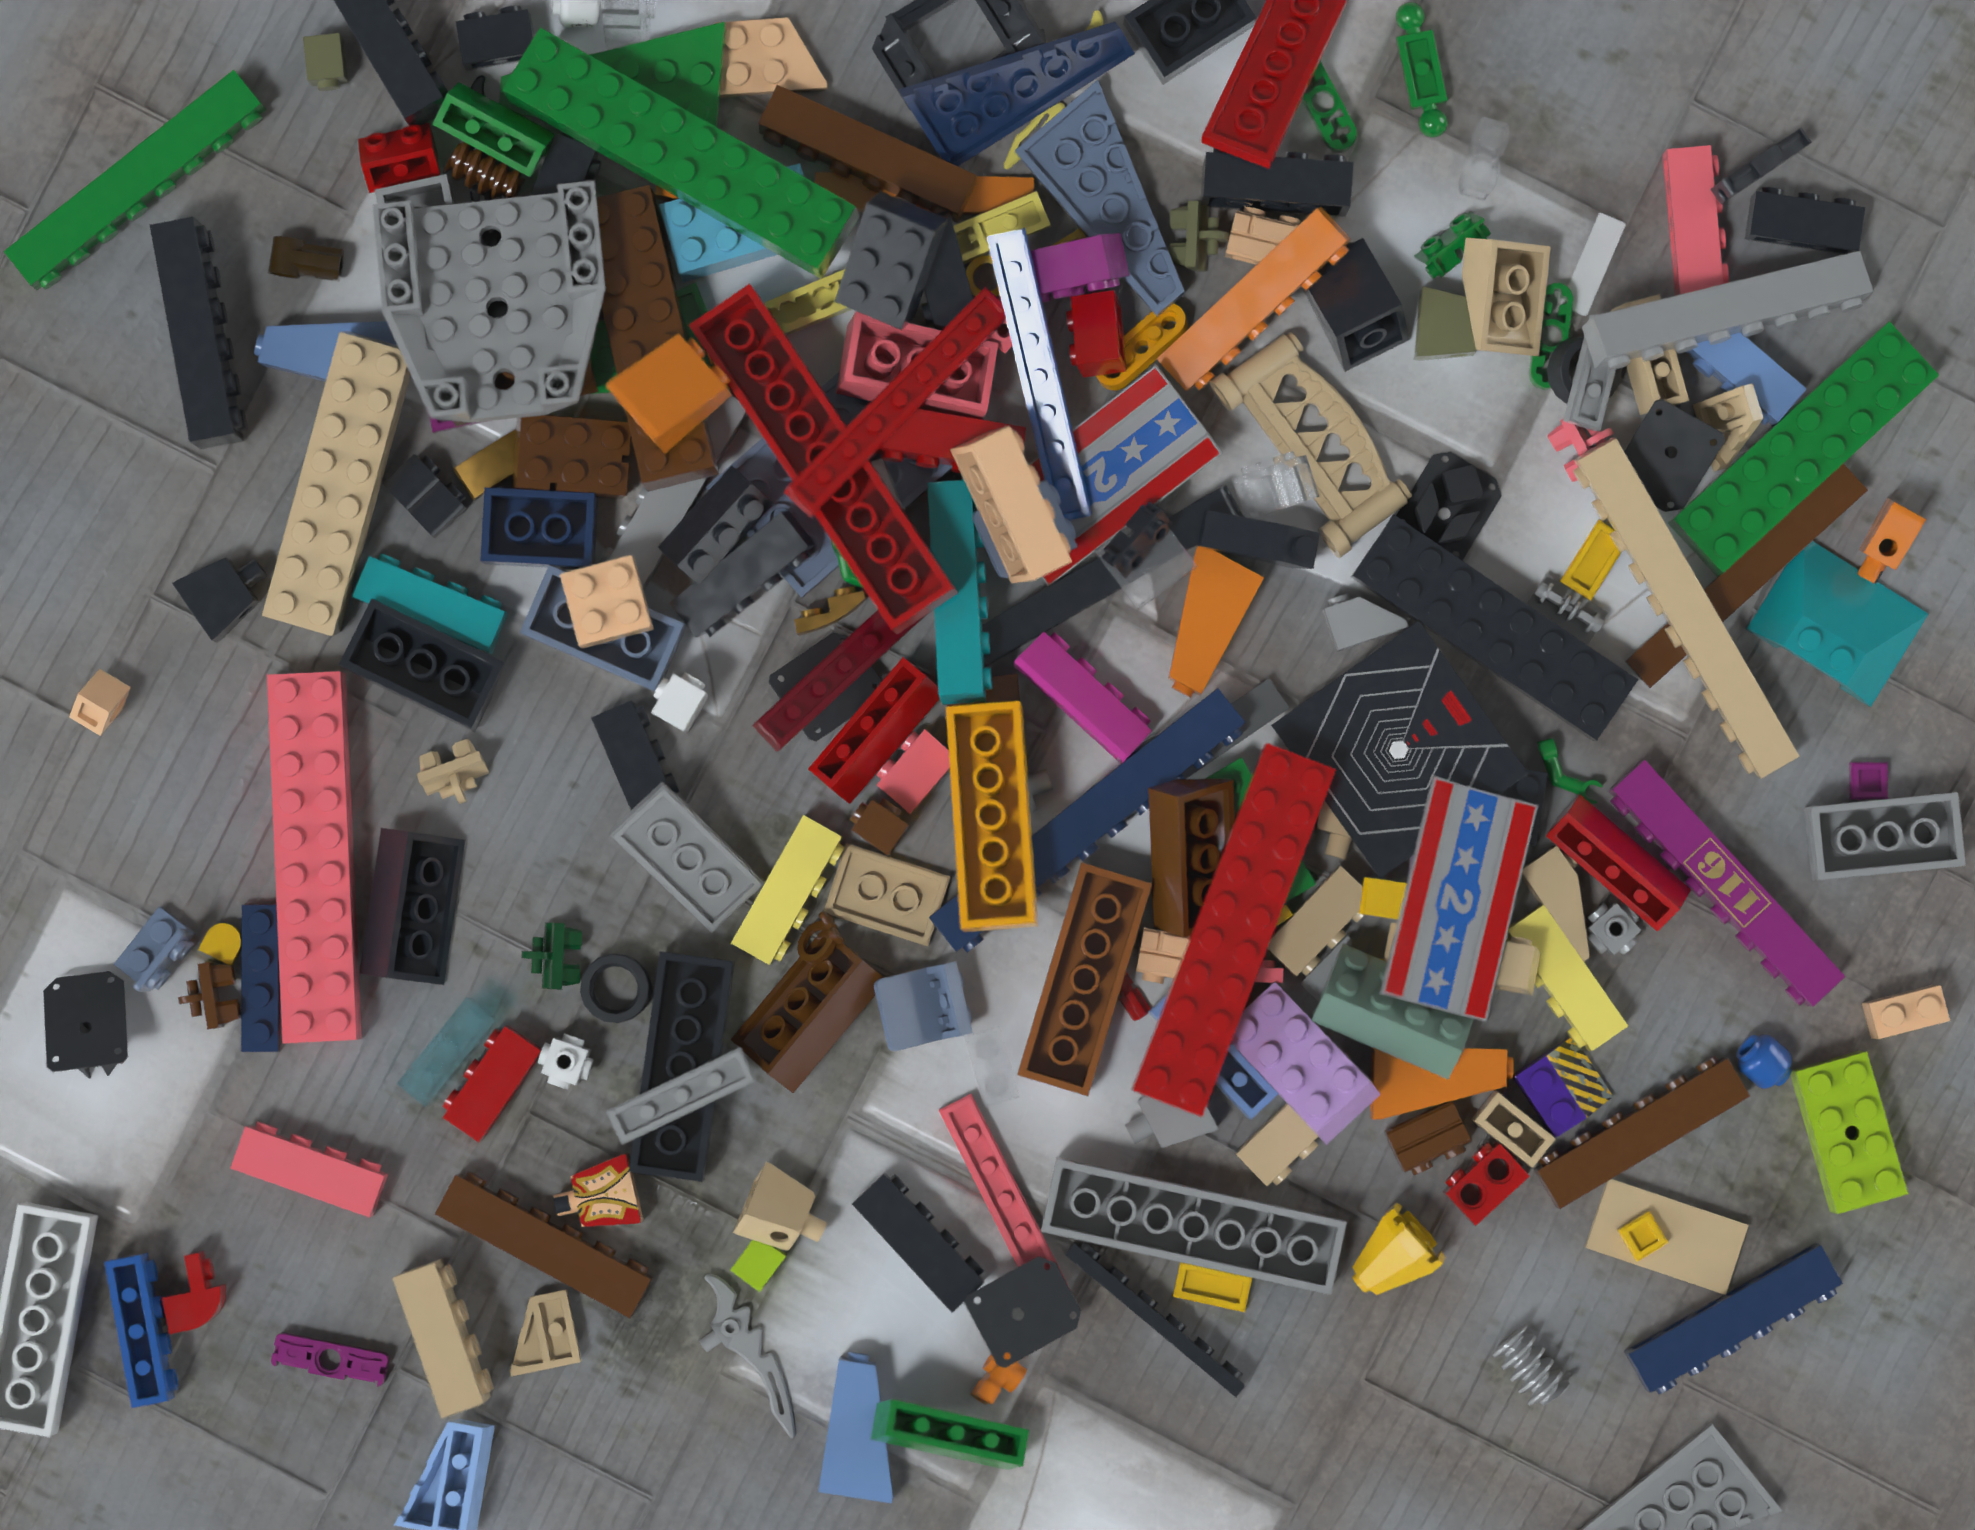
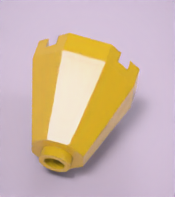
[1352,1202,1446,1295]

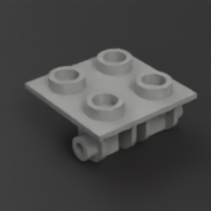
[1527,574,1608,645]

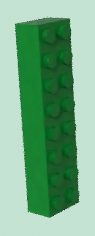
[1668,321,1939,576]

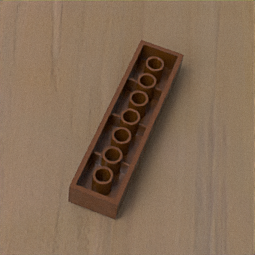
[596,185,719,492]

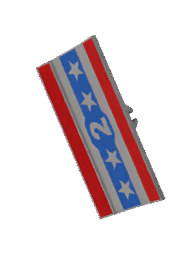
[1028,365,1223,586]
[1380,776,1538,1021]

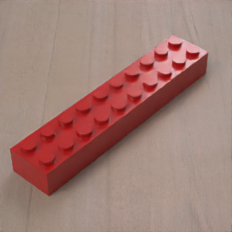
[689,283,958,634]
[1131,743,1336,1117]

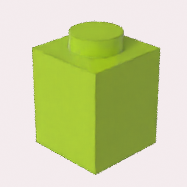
[730,1240,787,1292]

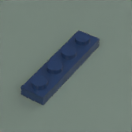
[241,905,280,1052]

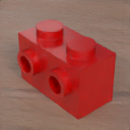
[358,123,441,193]

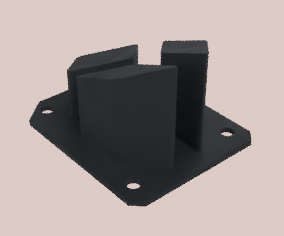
[1624,399,1725,512]
[1396,452,1501,561]
[769,632,881,741]
[43,971,128,1078]
[964,1256,1081,1368]

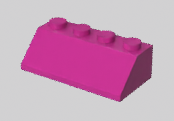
[1014,632,1152,764]

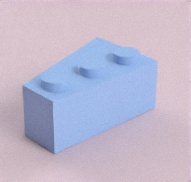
[394,1419,495,1530]

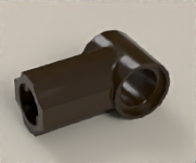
[268,236,344,281]

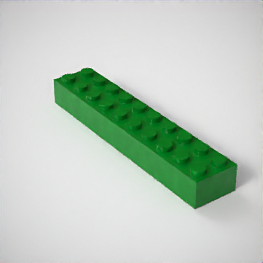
[502,27,859,279]

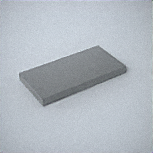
[609,781,765,933]

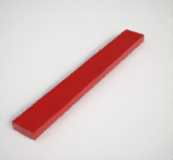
[784,287,1006,517]

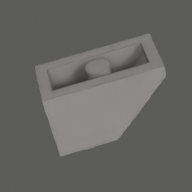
[1322,593,1408,652]

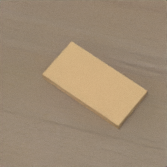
[1585,1179,1749,1295]

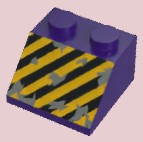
[1513,1037,1613,1138]

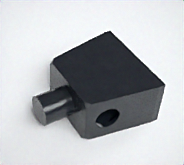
[172,558,267,643]

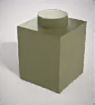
[303,33,348,91]

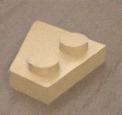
[510,1289,582,1377]

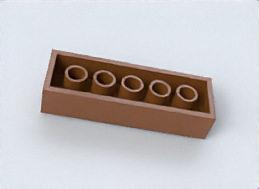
[1017,862,1152,1096]

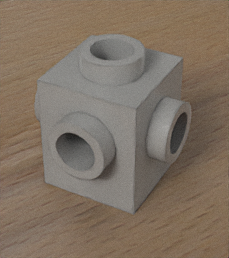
[1585,903,1641,956]

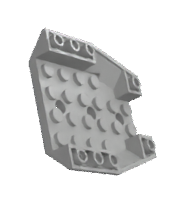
[373,181,605,423]

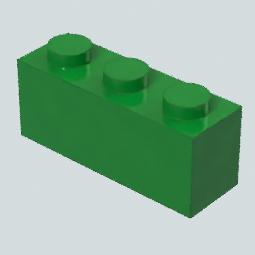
[432,82,555,177]

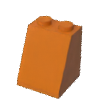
[606,333,732,454]

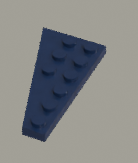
[898,21,1135,166]

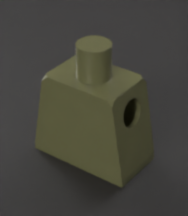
[1414,287,1476,361]

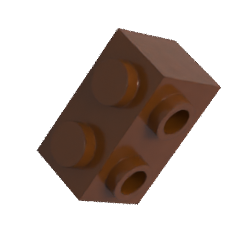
[850,798,910,856]

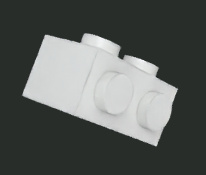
[651,672,709,734]

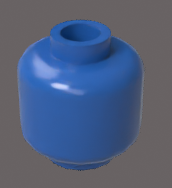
[1737,1034,1792,1089]

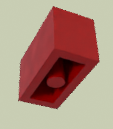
[1066,290,1126,378]

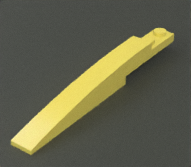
[706,191,1051,365]

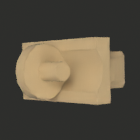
[416,739,490,804]

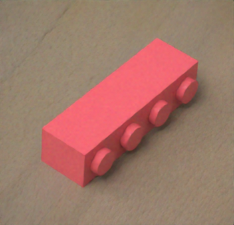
[1662,145,1729,296]
[230,1121,388,1218]

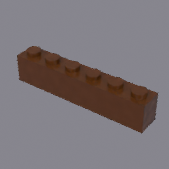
[758,85,977,224]
[1534,1055,1751,1209]
[435,1171,653,1318]

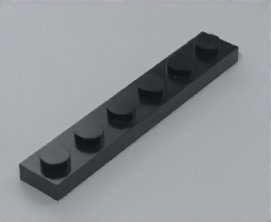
[1065,1242,1245,1397]

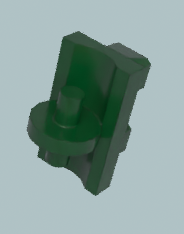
[521,922,582,990]

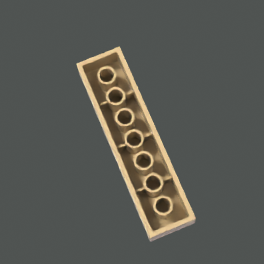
[262,331,411,636]

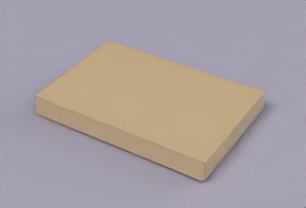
[824,843,950,946]

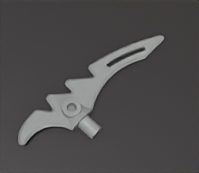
[699,1274,796,1438]

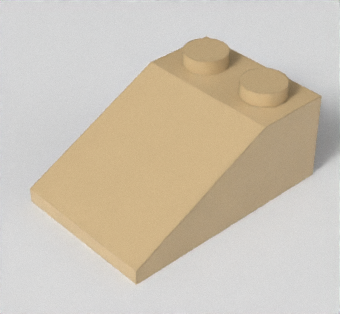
[1462,238,1551,356]

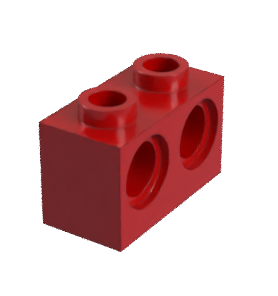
[1442,1142,1530,1226]

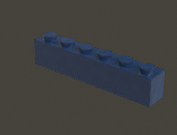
[1624,1243,1843,1394]

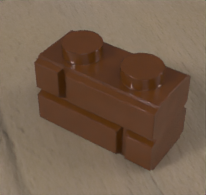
[1383,1101,1471,1176]

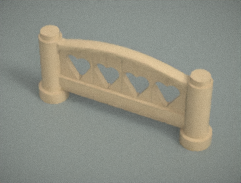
[1210,332,1412,558]

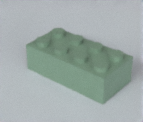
[1311,944,1473,1079]

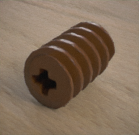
[443,141,525,200]

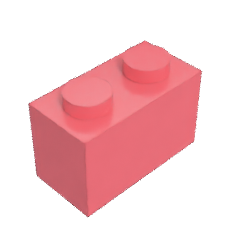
[876,729,950,815]

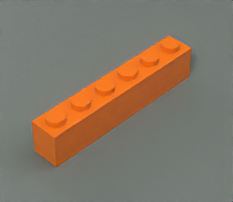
[1157,207,1352,391]

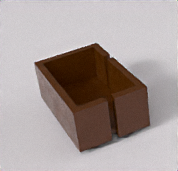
[512,415,631,499]

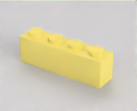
[731,815,845,965]
[1506,905,1628,1051]

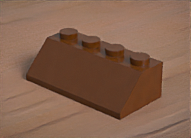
[1148,778,1234,938]
[730,930,884,1093]

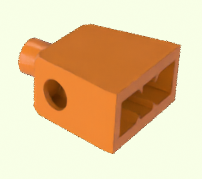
[1857,498,1926,584]

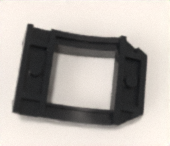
[872,0,1047,111]

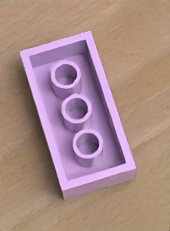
[1231,982,1381,1145]

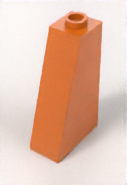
[1168,546,1264,698]
[1370,1047,1514,1120]

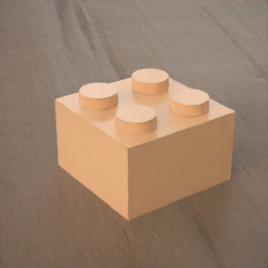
[560,555,654,649]

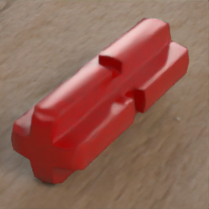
[1119,971,1151,1021]

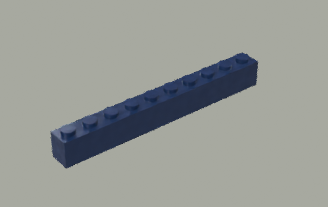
[929,688,1245,953]

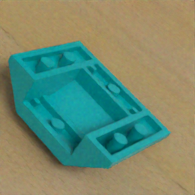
[1746,541,1929,707]

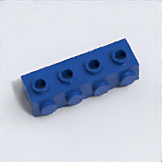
[104,1252,179,1408]

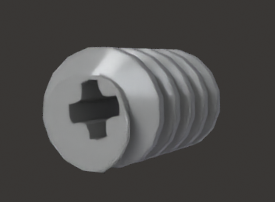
[1492,1324,1571,1406]

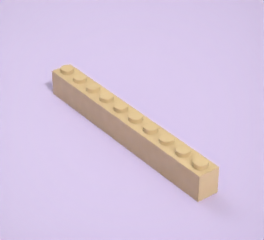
[1573,437,1800,779]

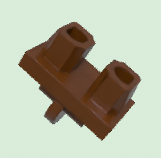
[178,962,241,1030]

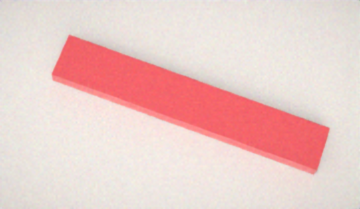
[939,1093,1071,1291]

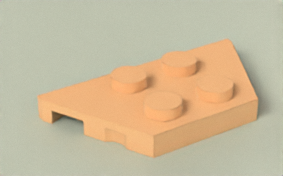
[715,17,827,98]

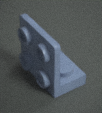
[114,906,196,992]

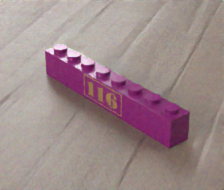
[1608,760,1846,1007]

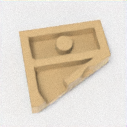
[1693,383,1764,472]

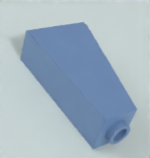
[254,321,397,382]
[818,1352,893,1503]

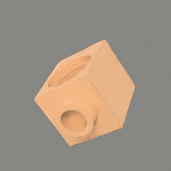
[69,669,131,736]

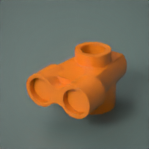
[970,1353,1027,1405]

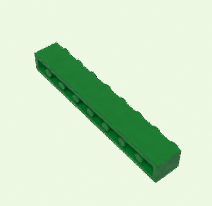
[3,69,266,291]

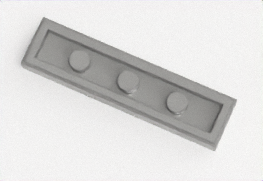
[606,1047,757,1144]

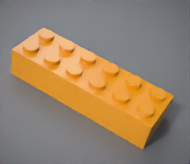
[946,701,1038,932]

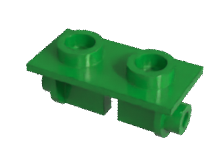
[1414,211,1491,279]

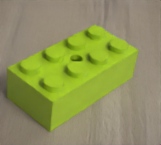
[1790,1051,1908,1214]

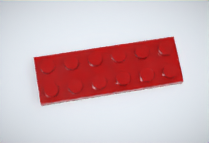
[1201,0,1349,169]

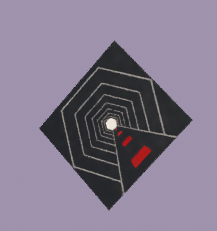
[1271,620,1528,878]

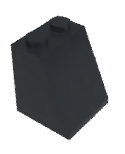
[1302,238,1410,372]

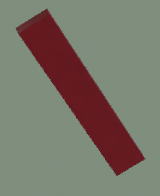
[752,610,926,753]

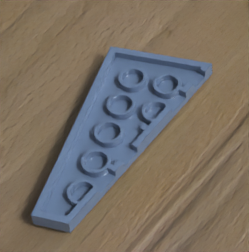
[1015,80,1185,317]

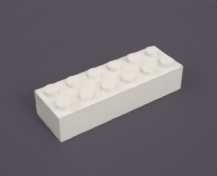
[0,1202,98,1437]

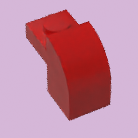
[162,1251,226,1334]

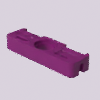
[271,1332,390,1386]

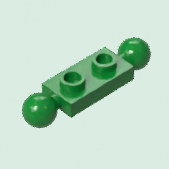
[1396,2,1448,138]

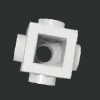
[538,1033,594,1089]

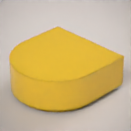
[198,923,242,965]

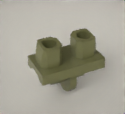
[1169,201,1229,272]

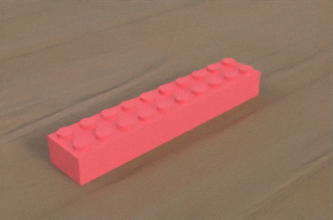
[267,671,362,1043]

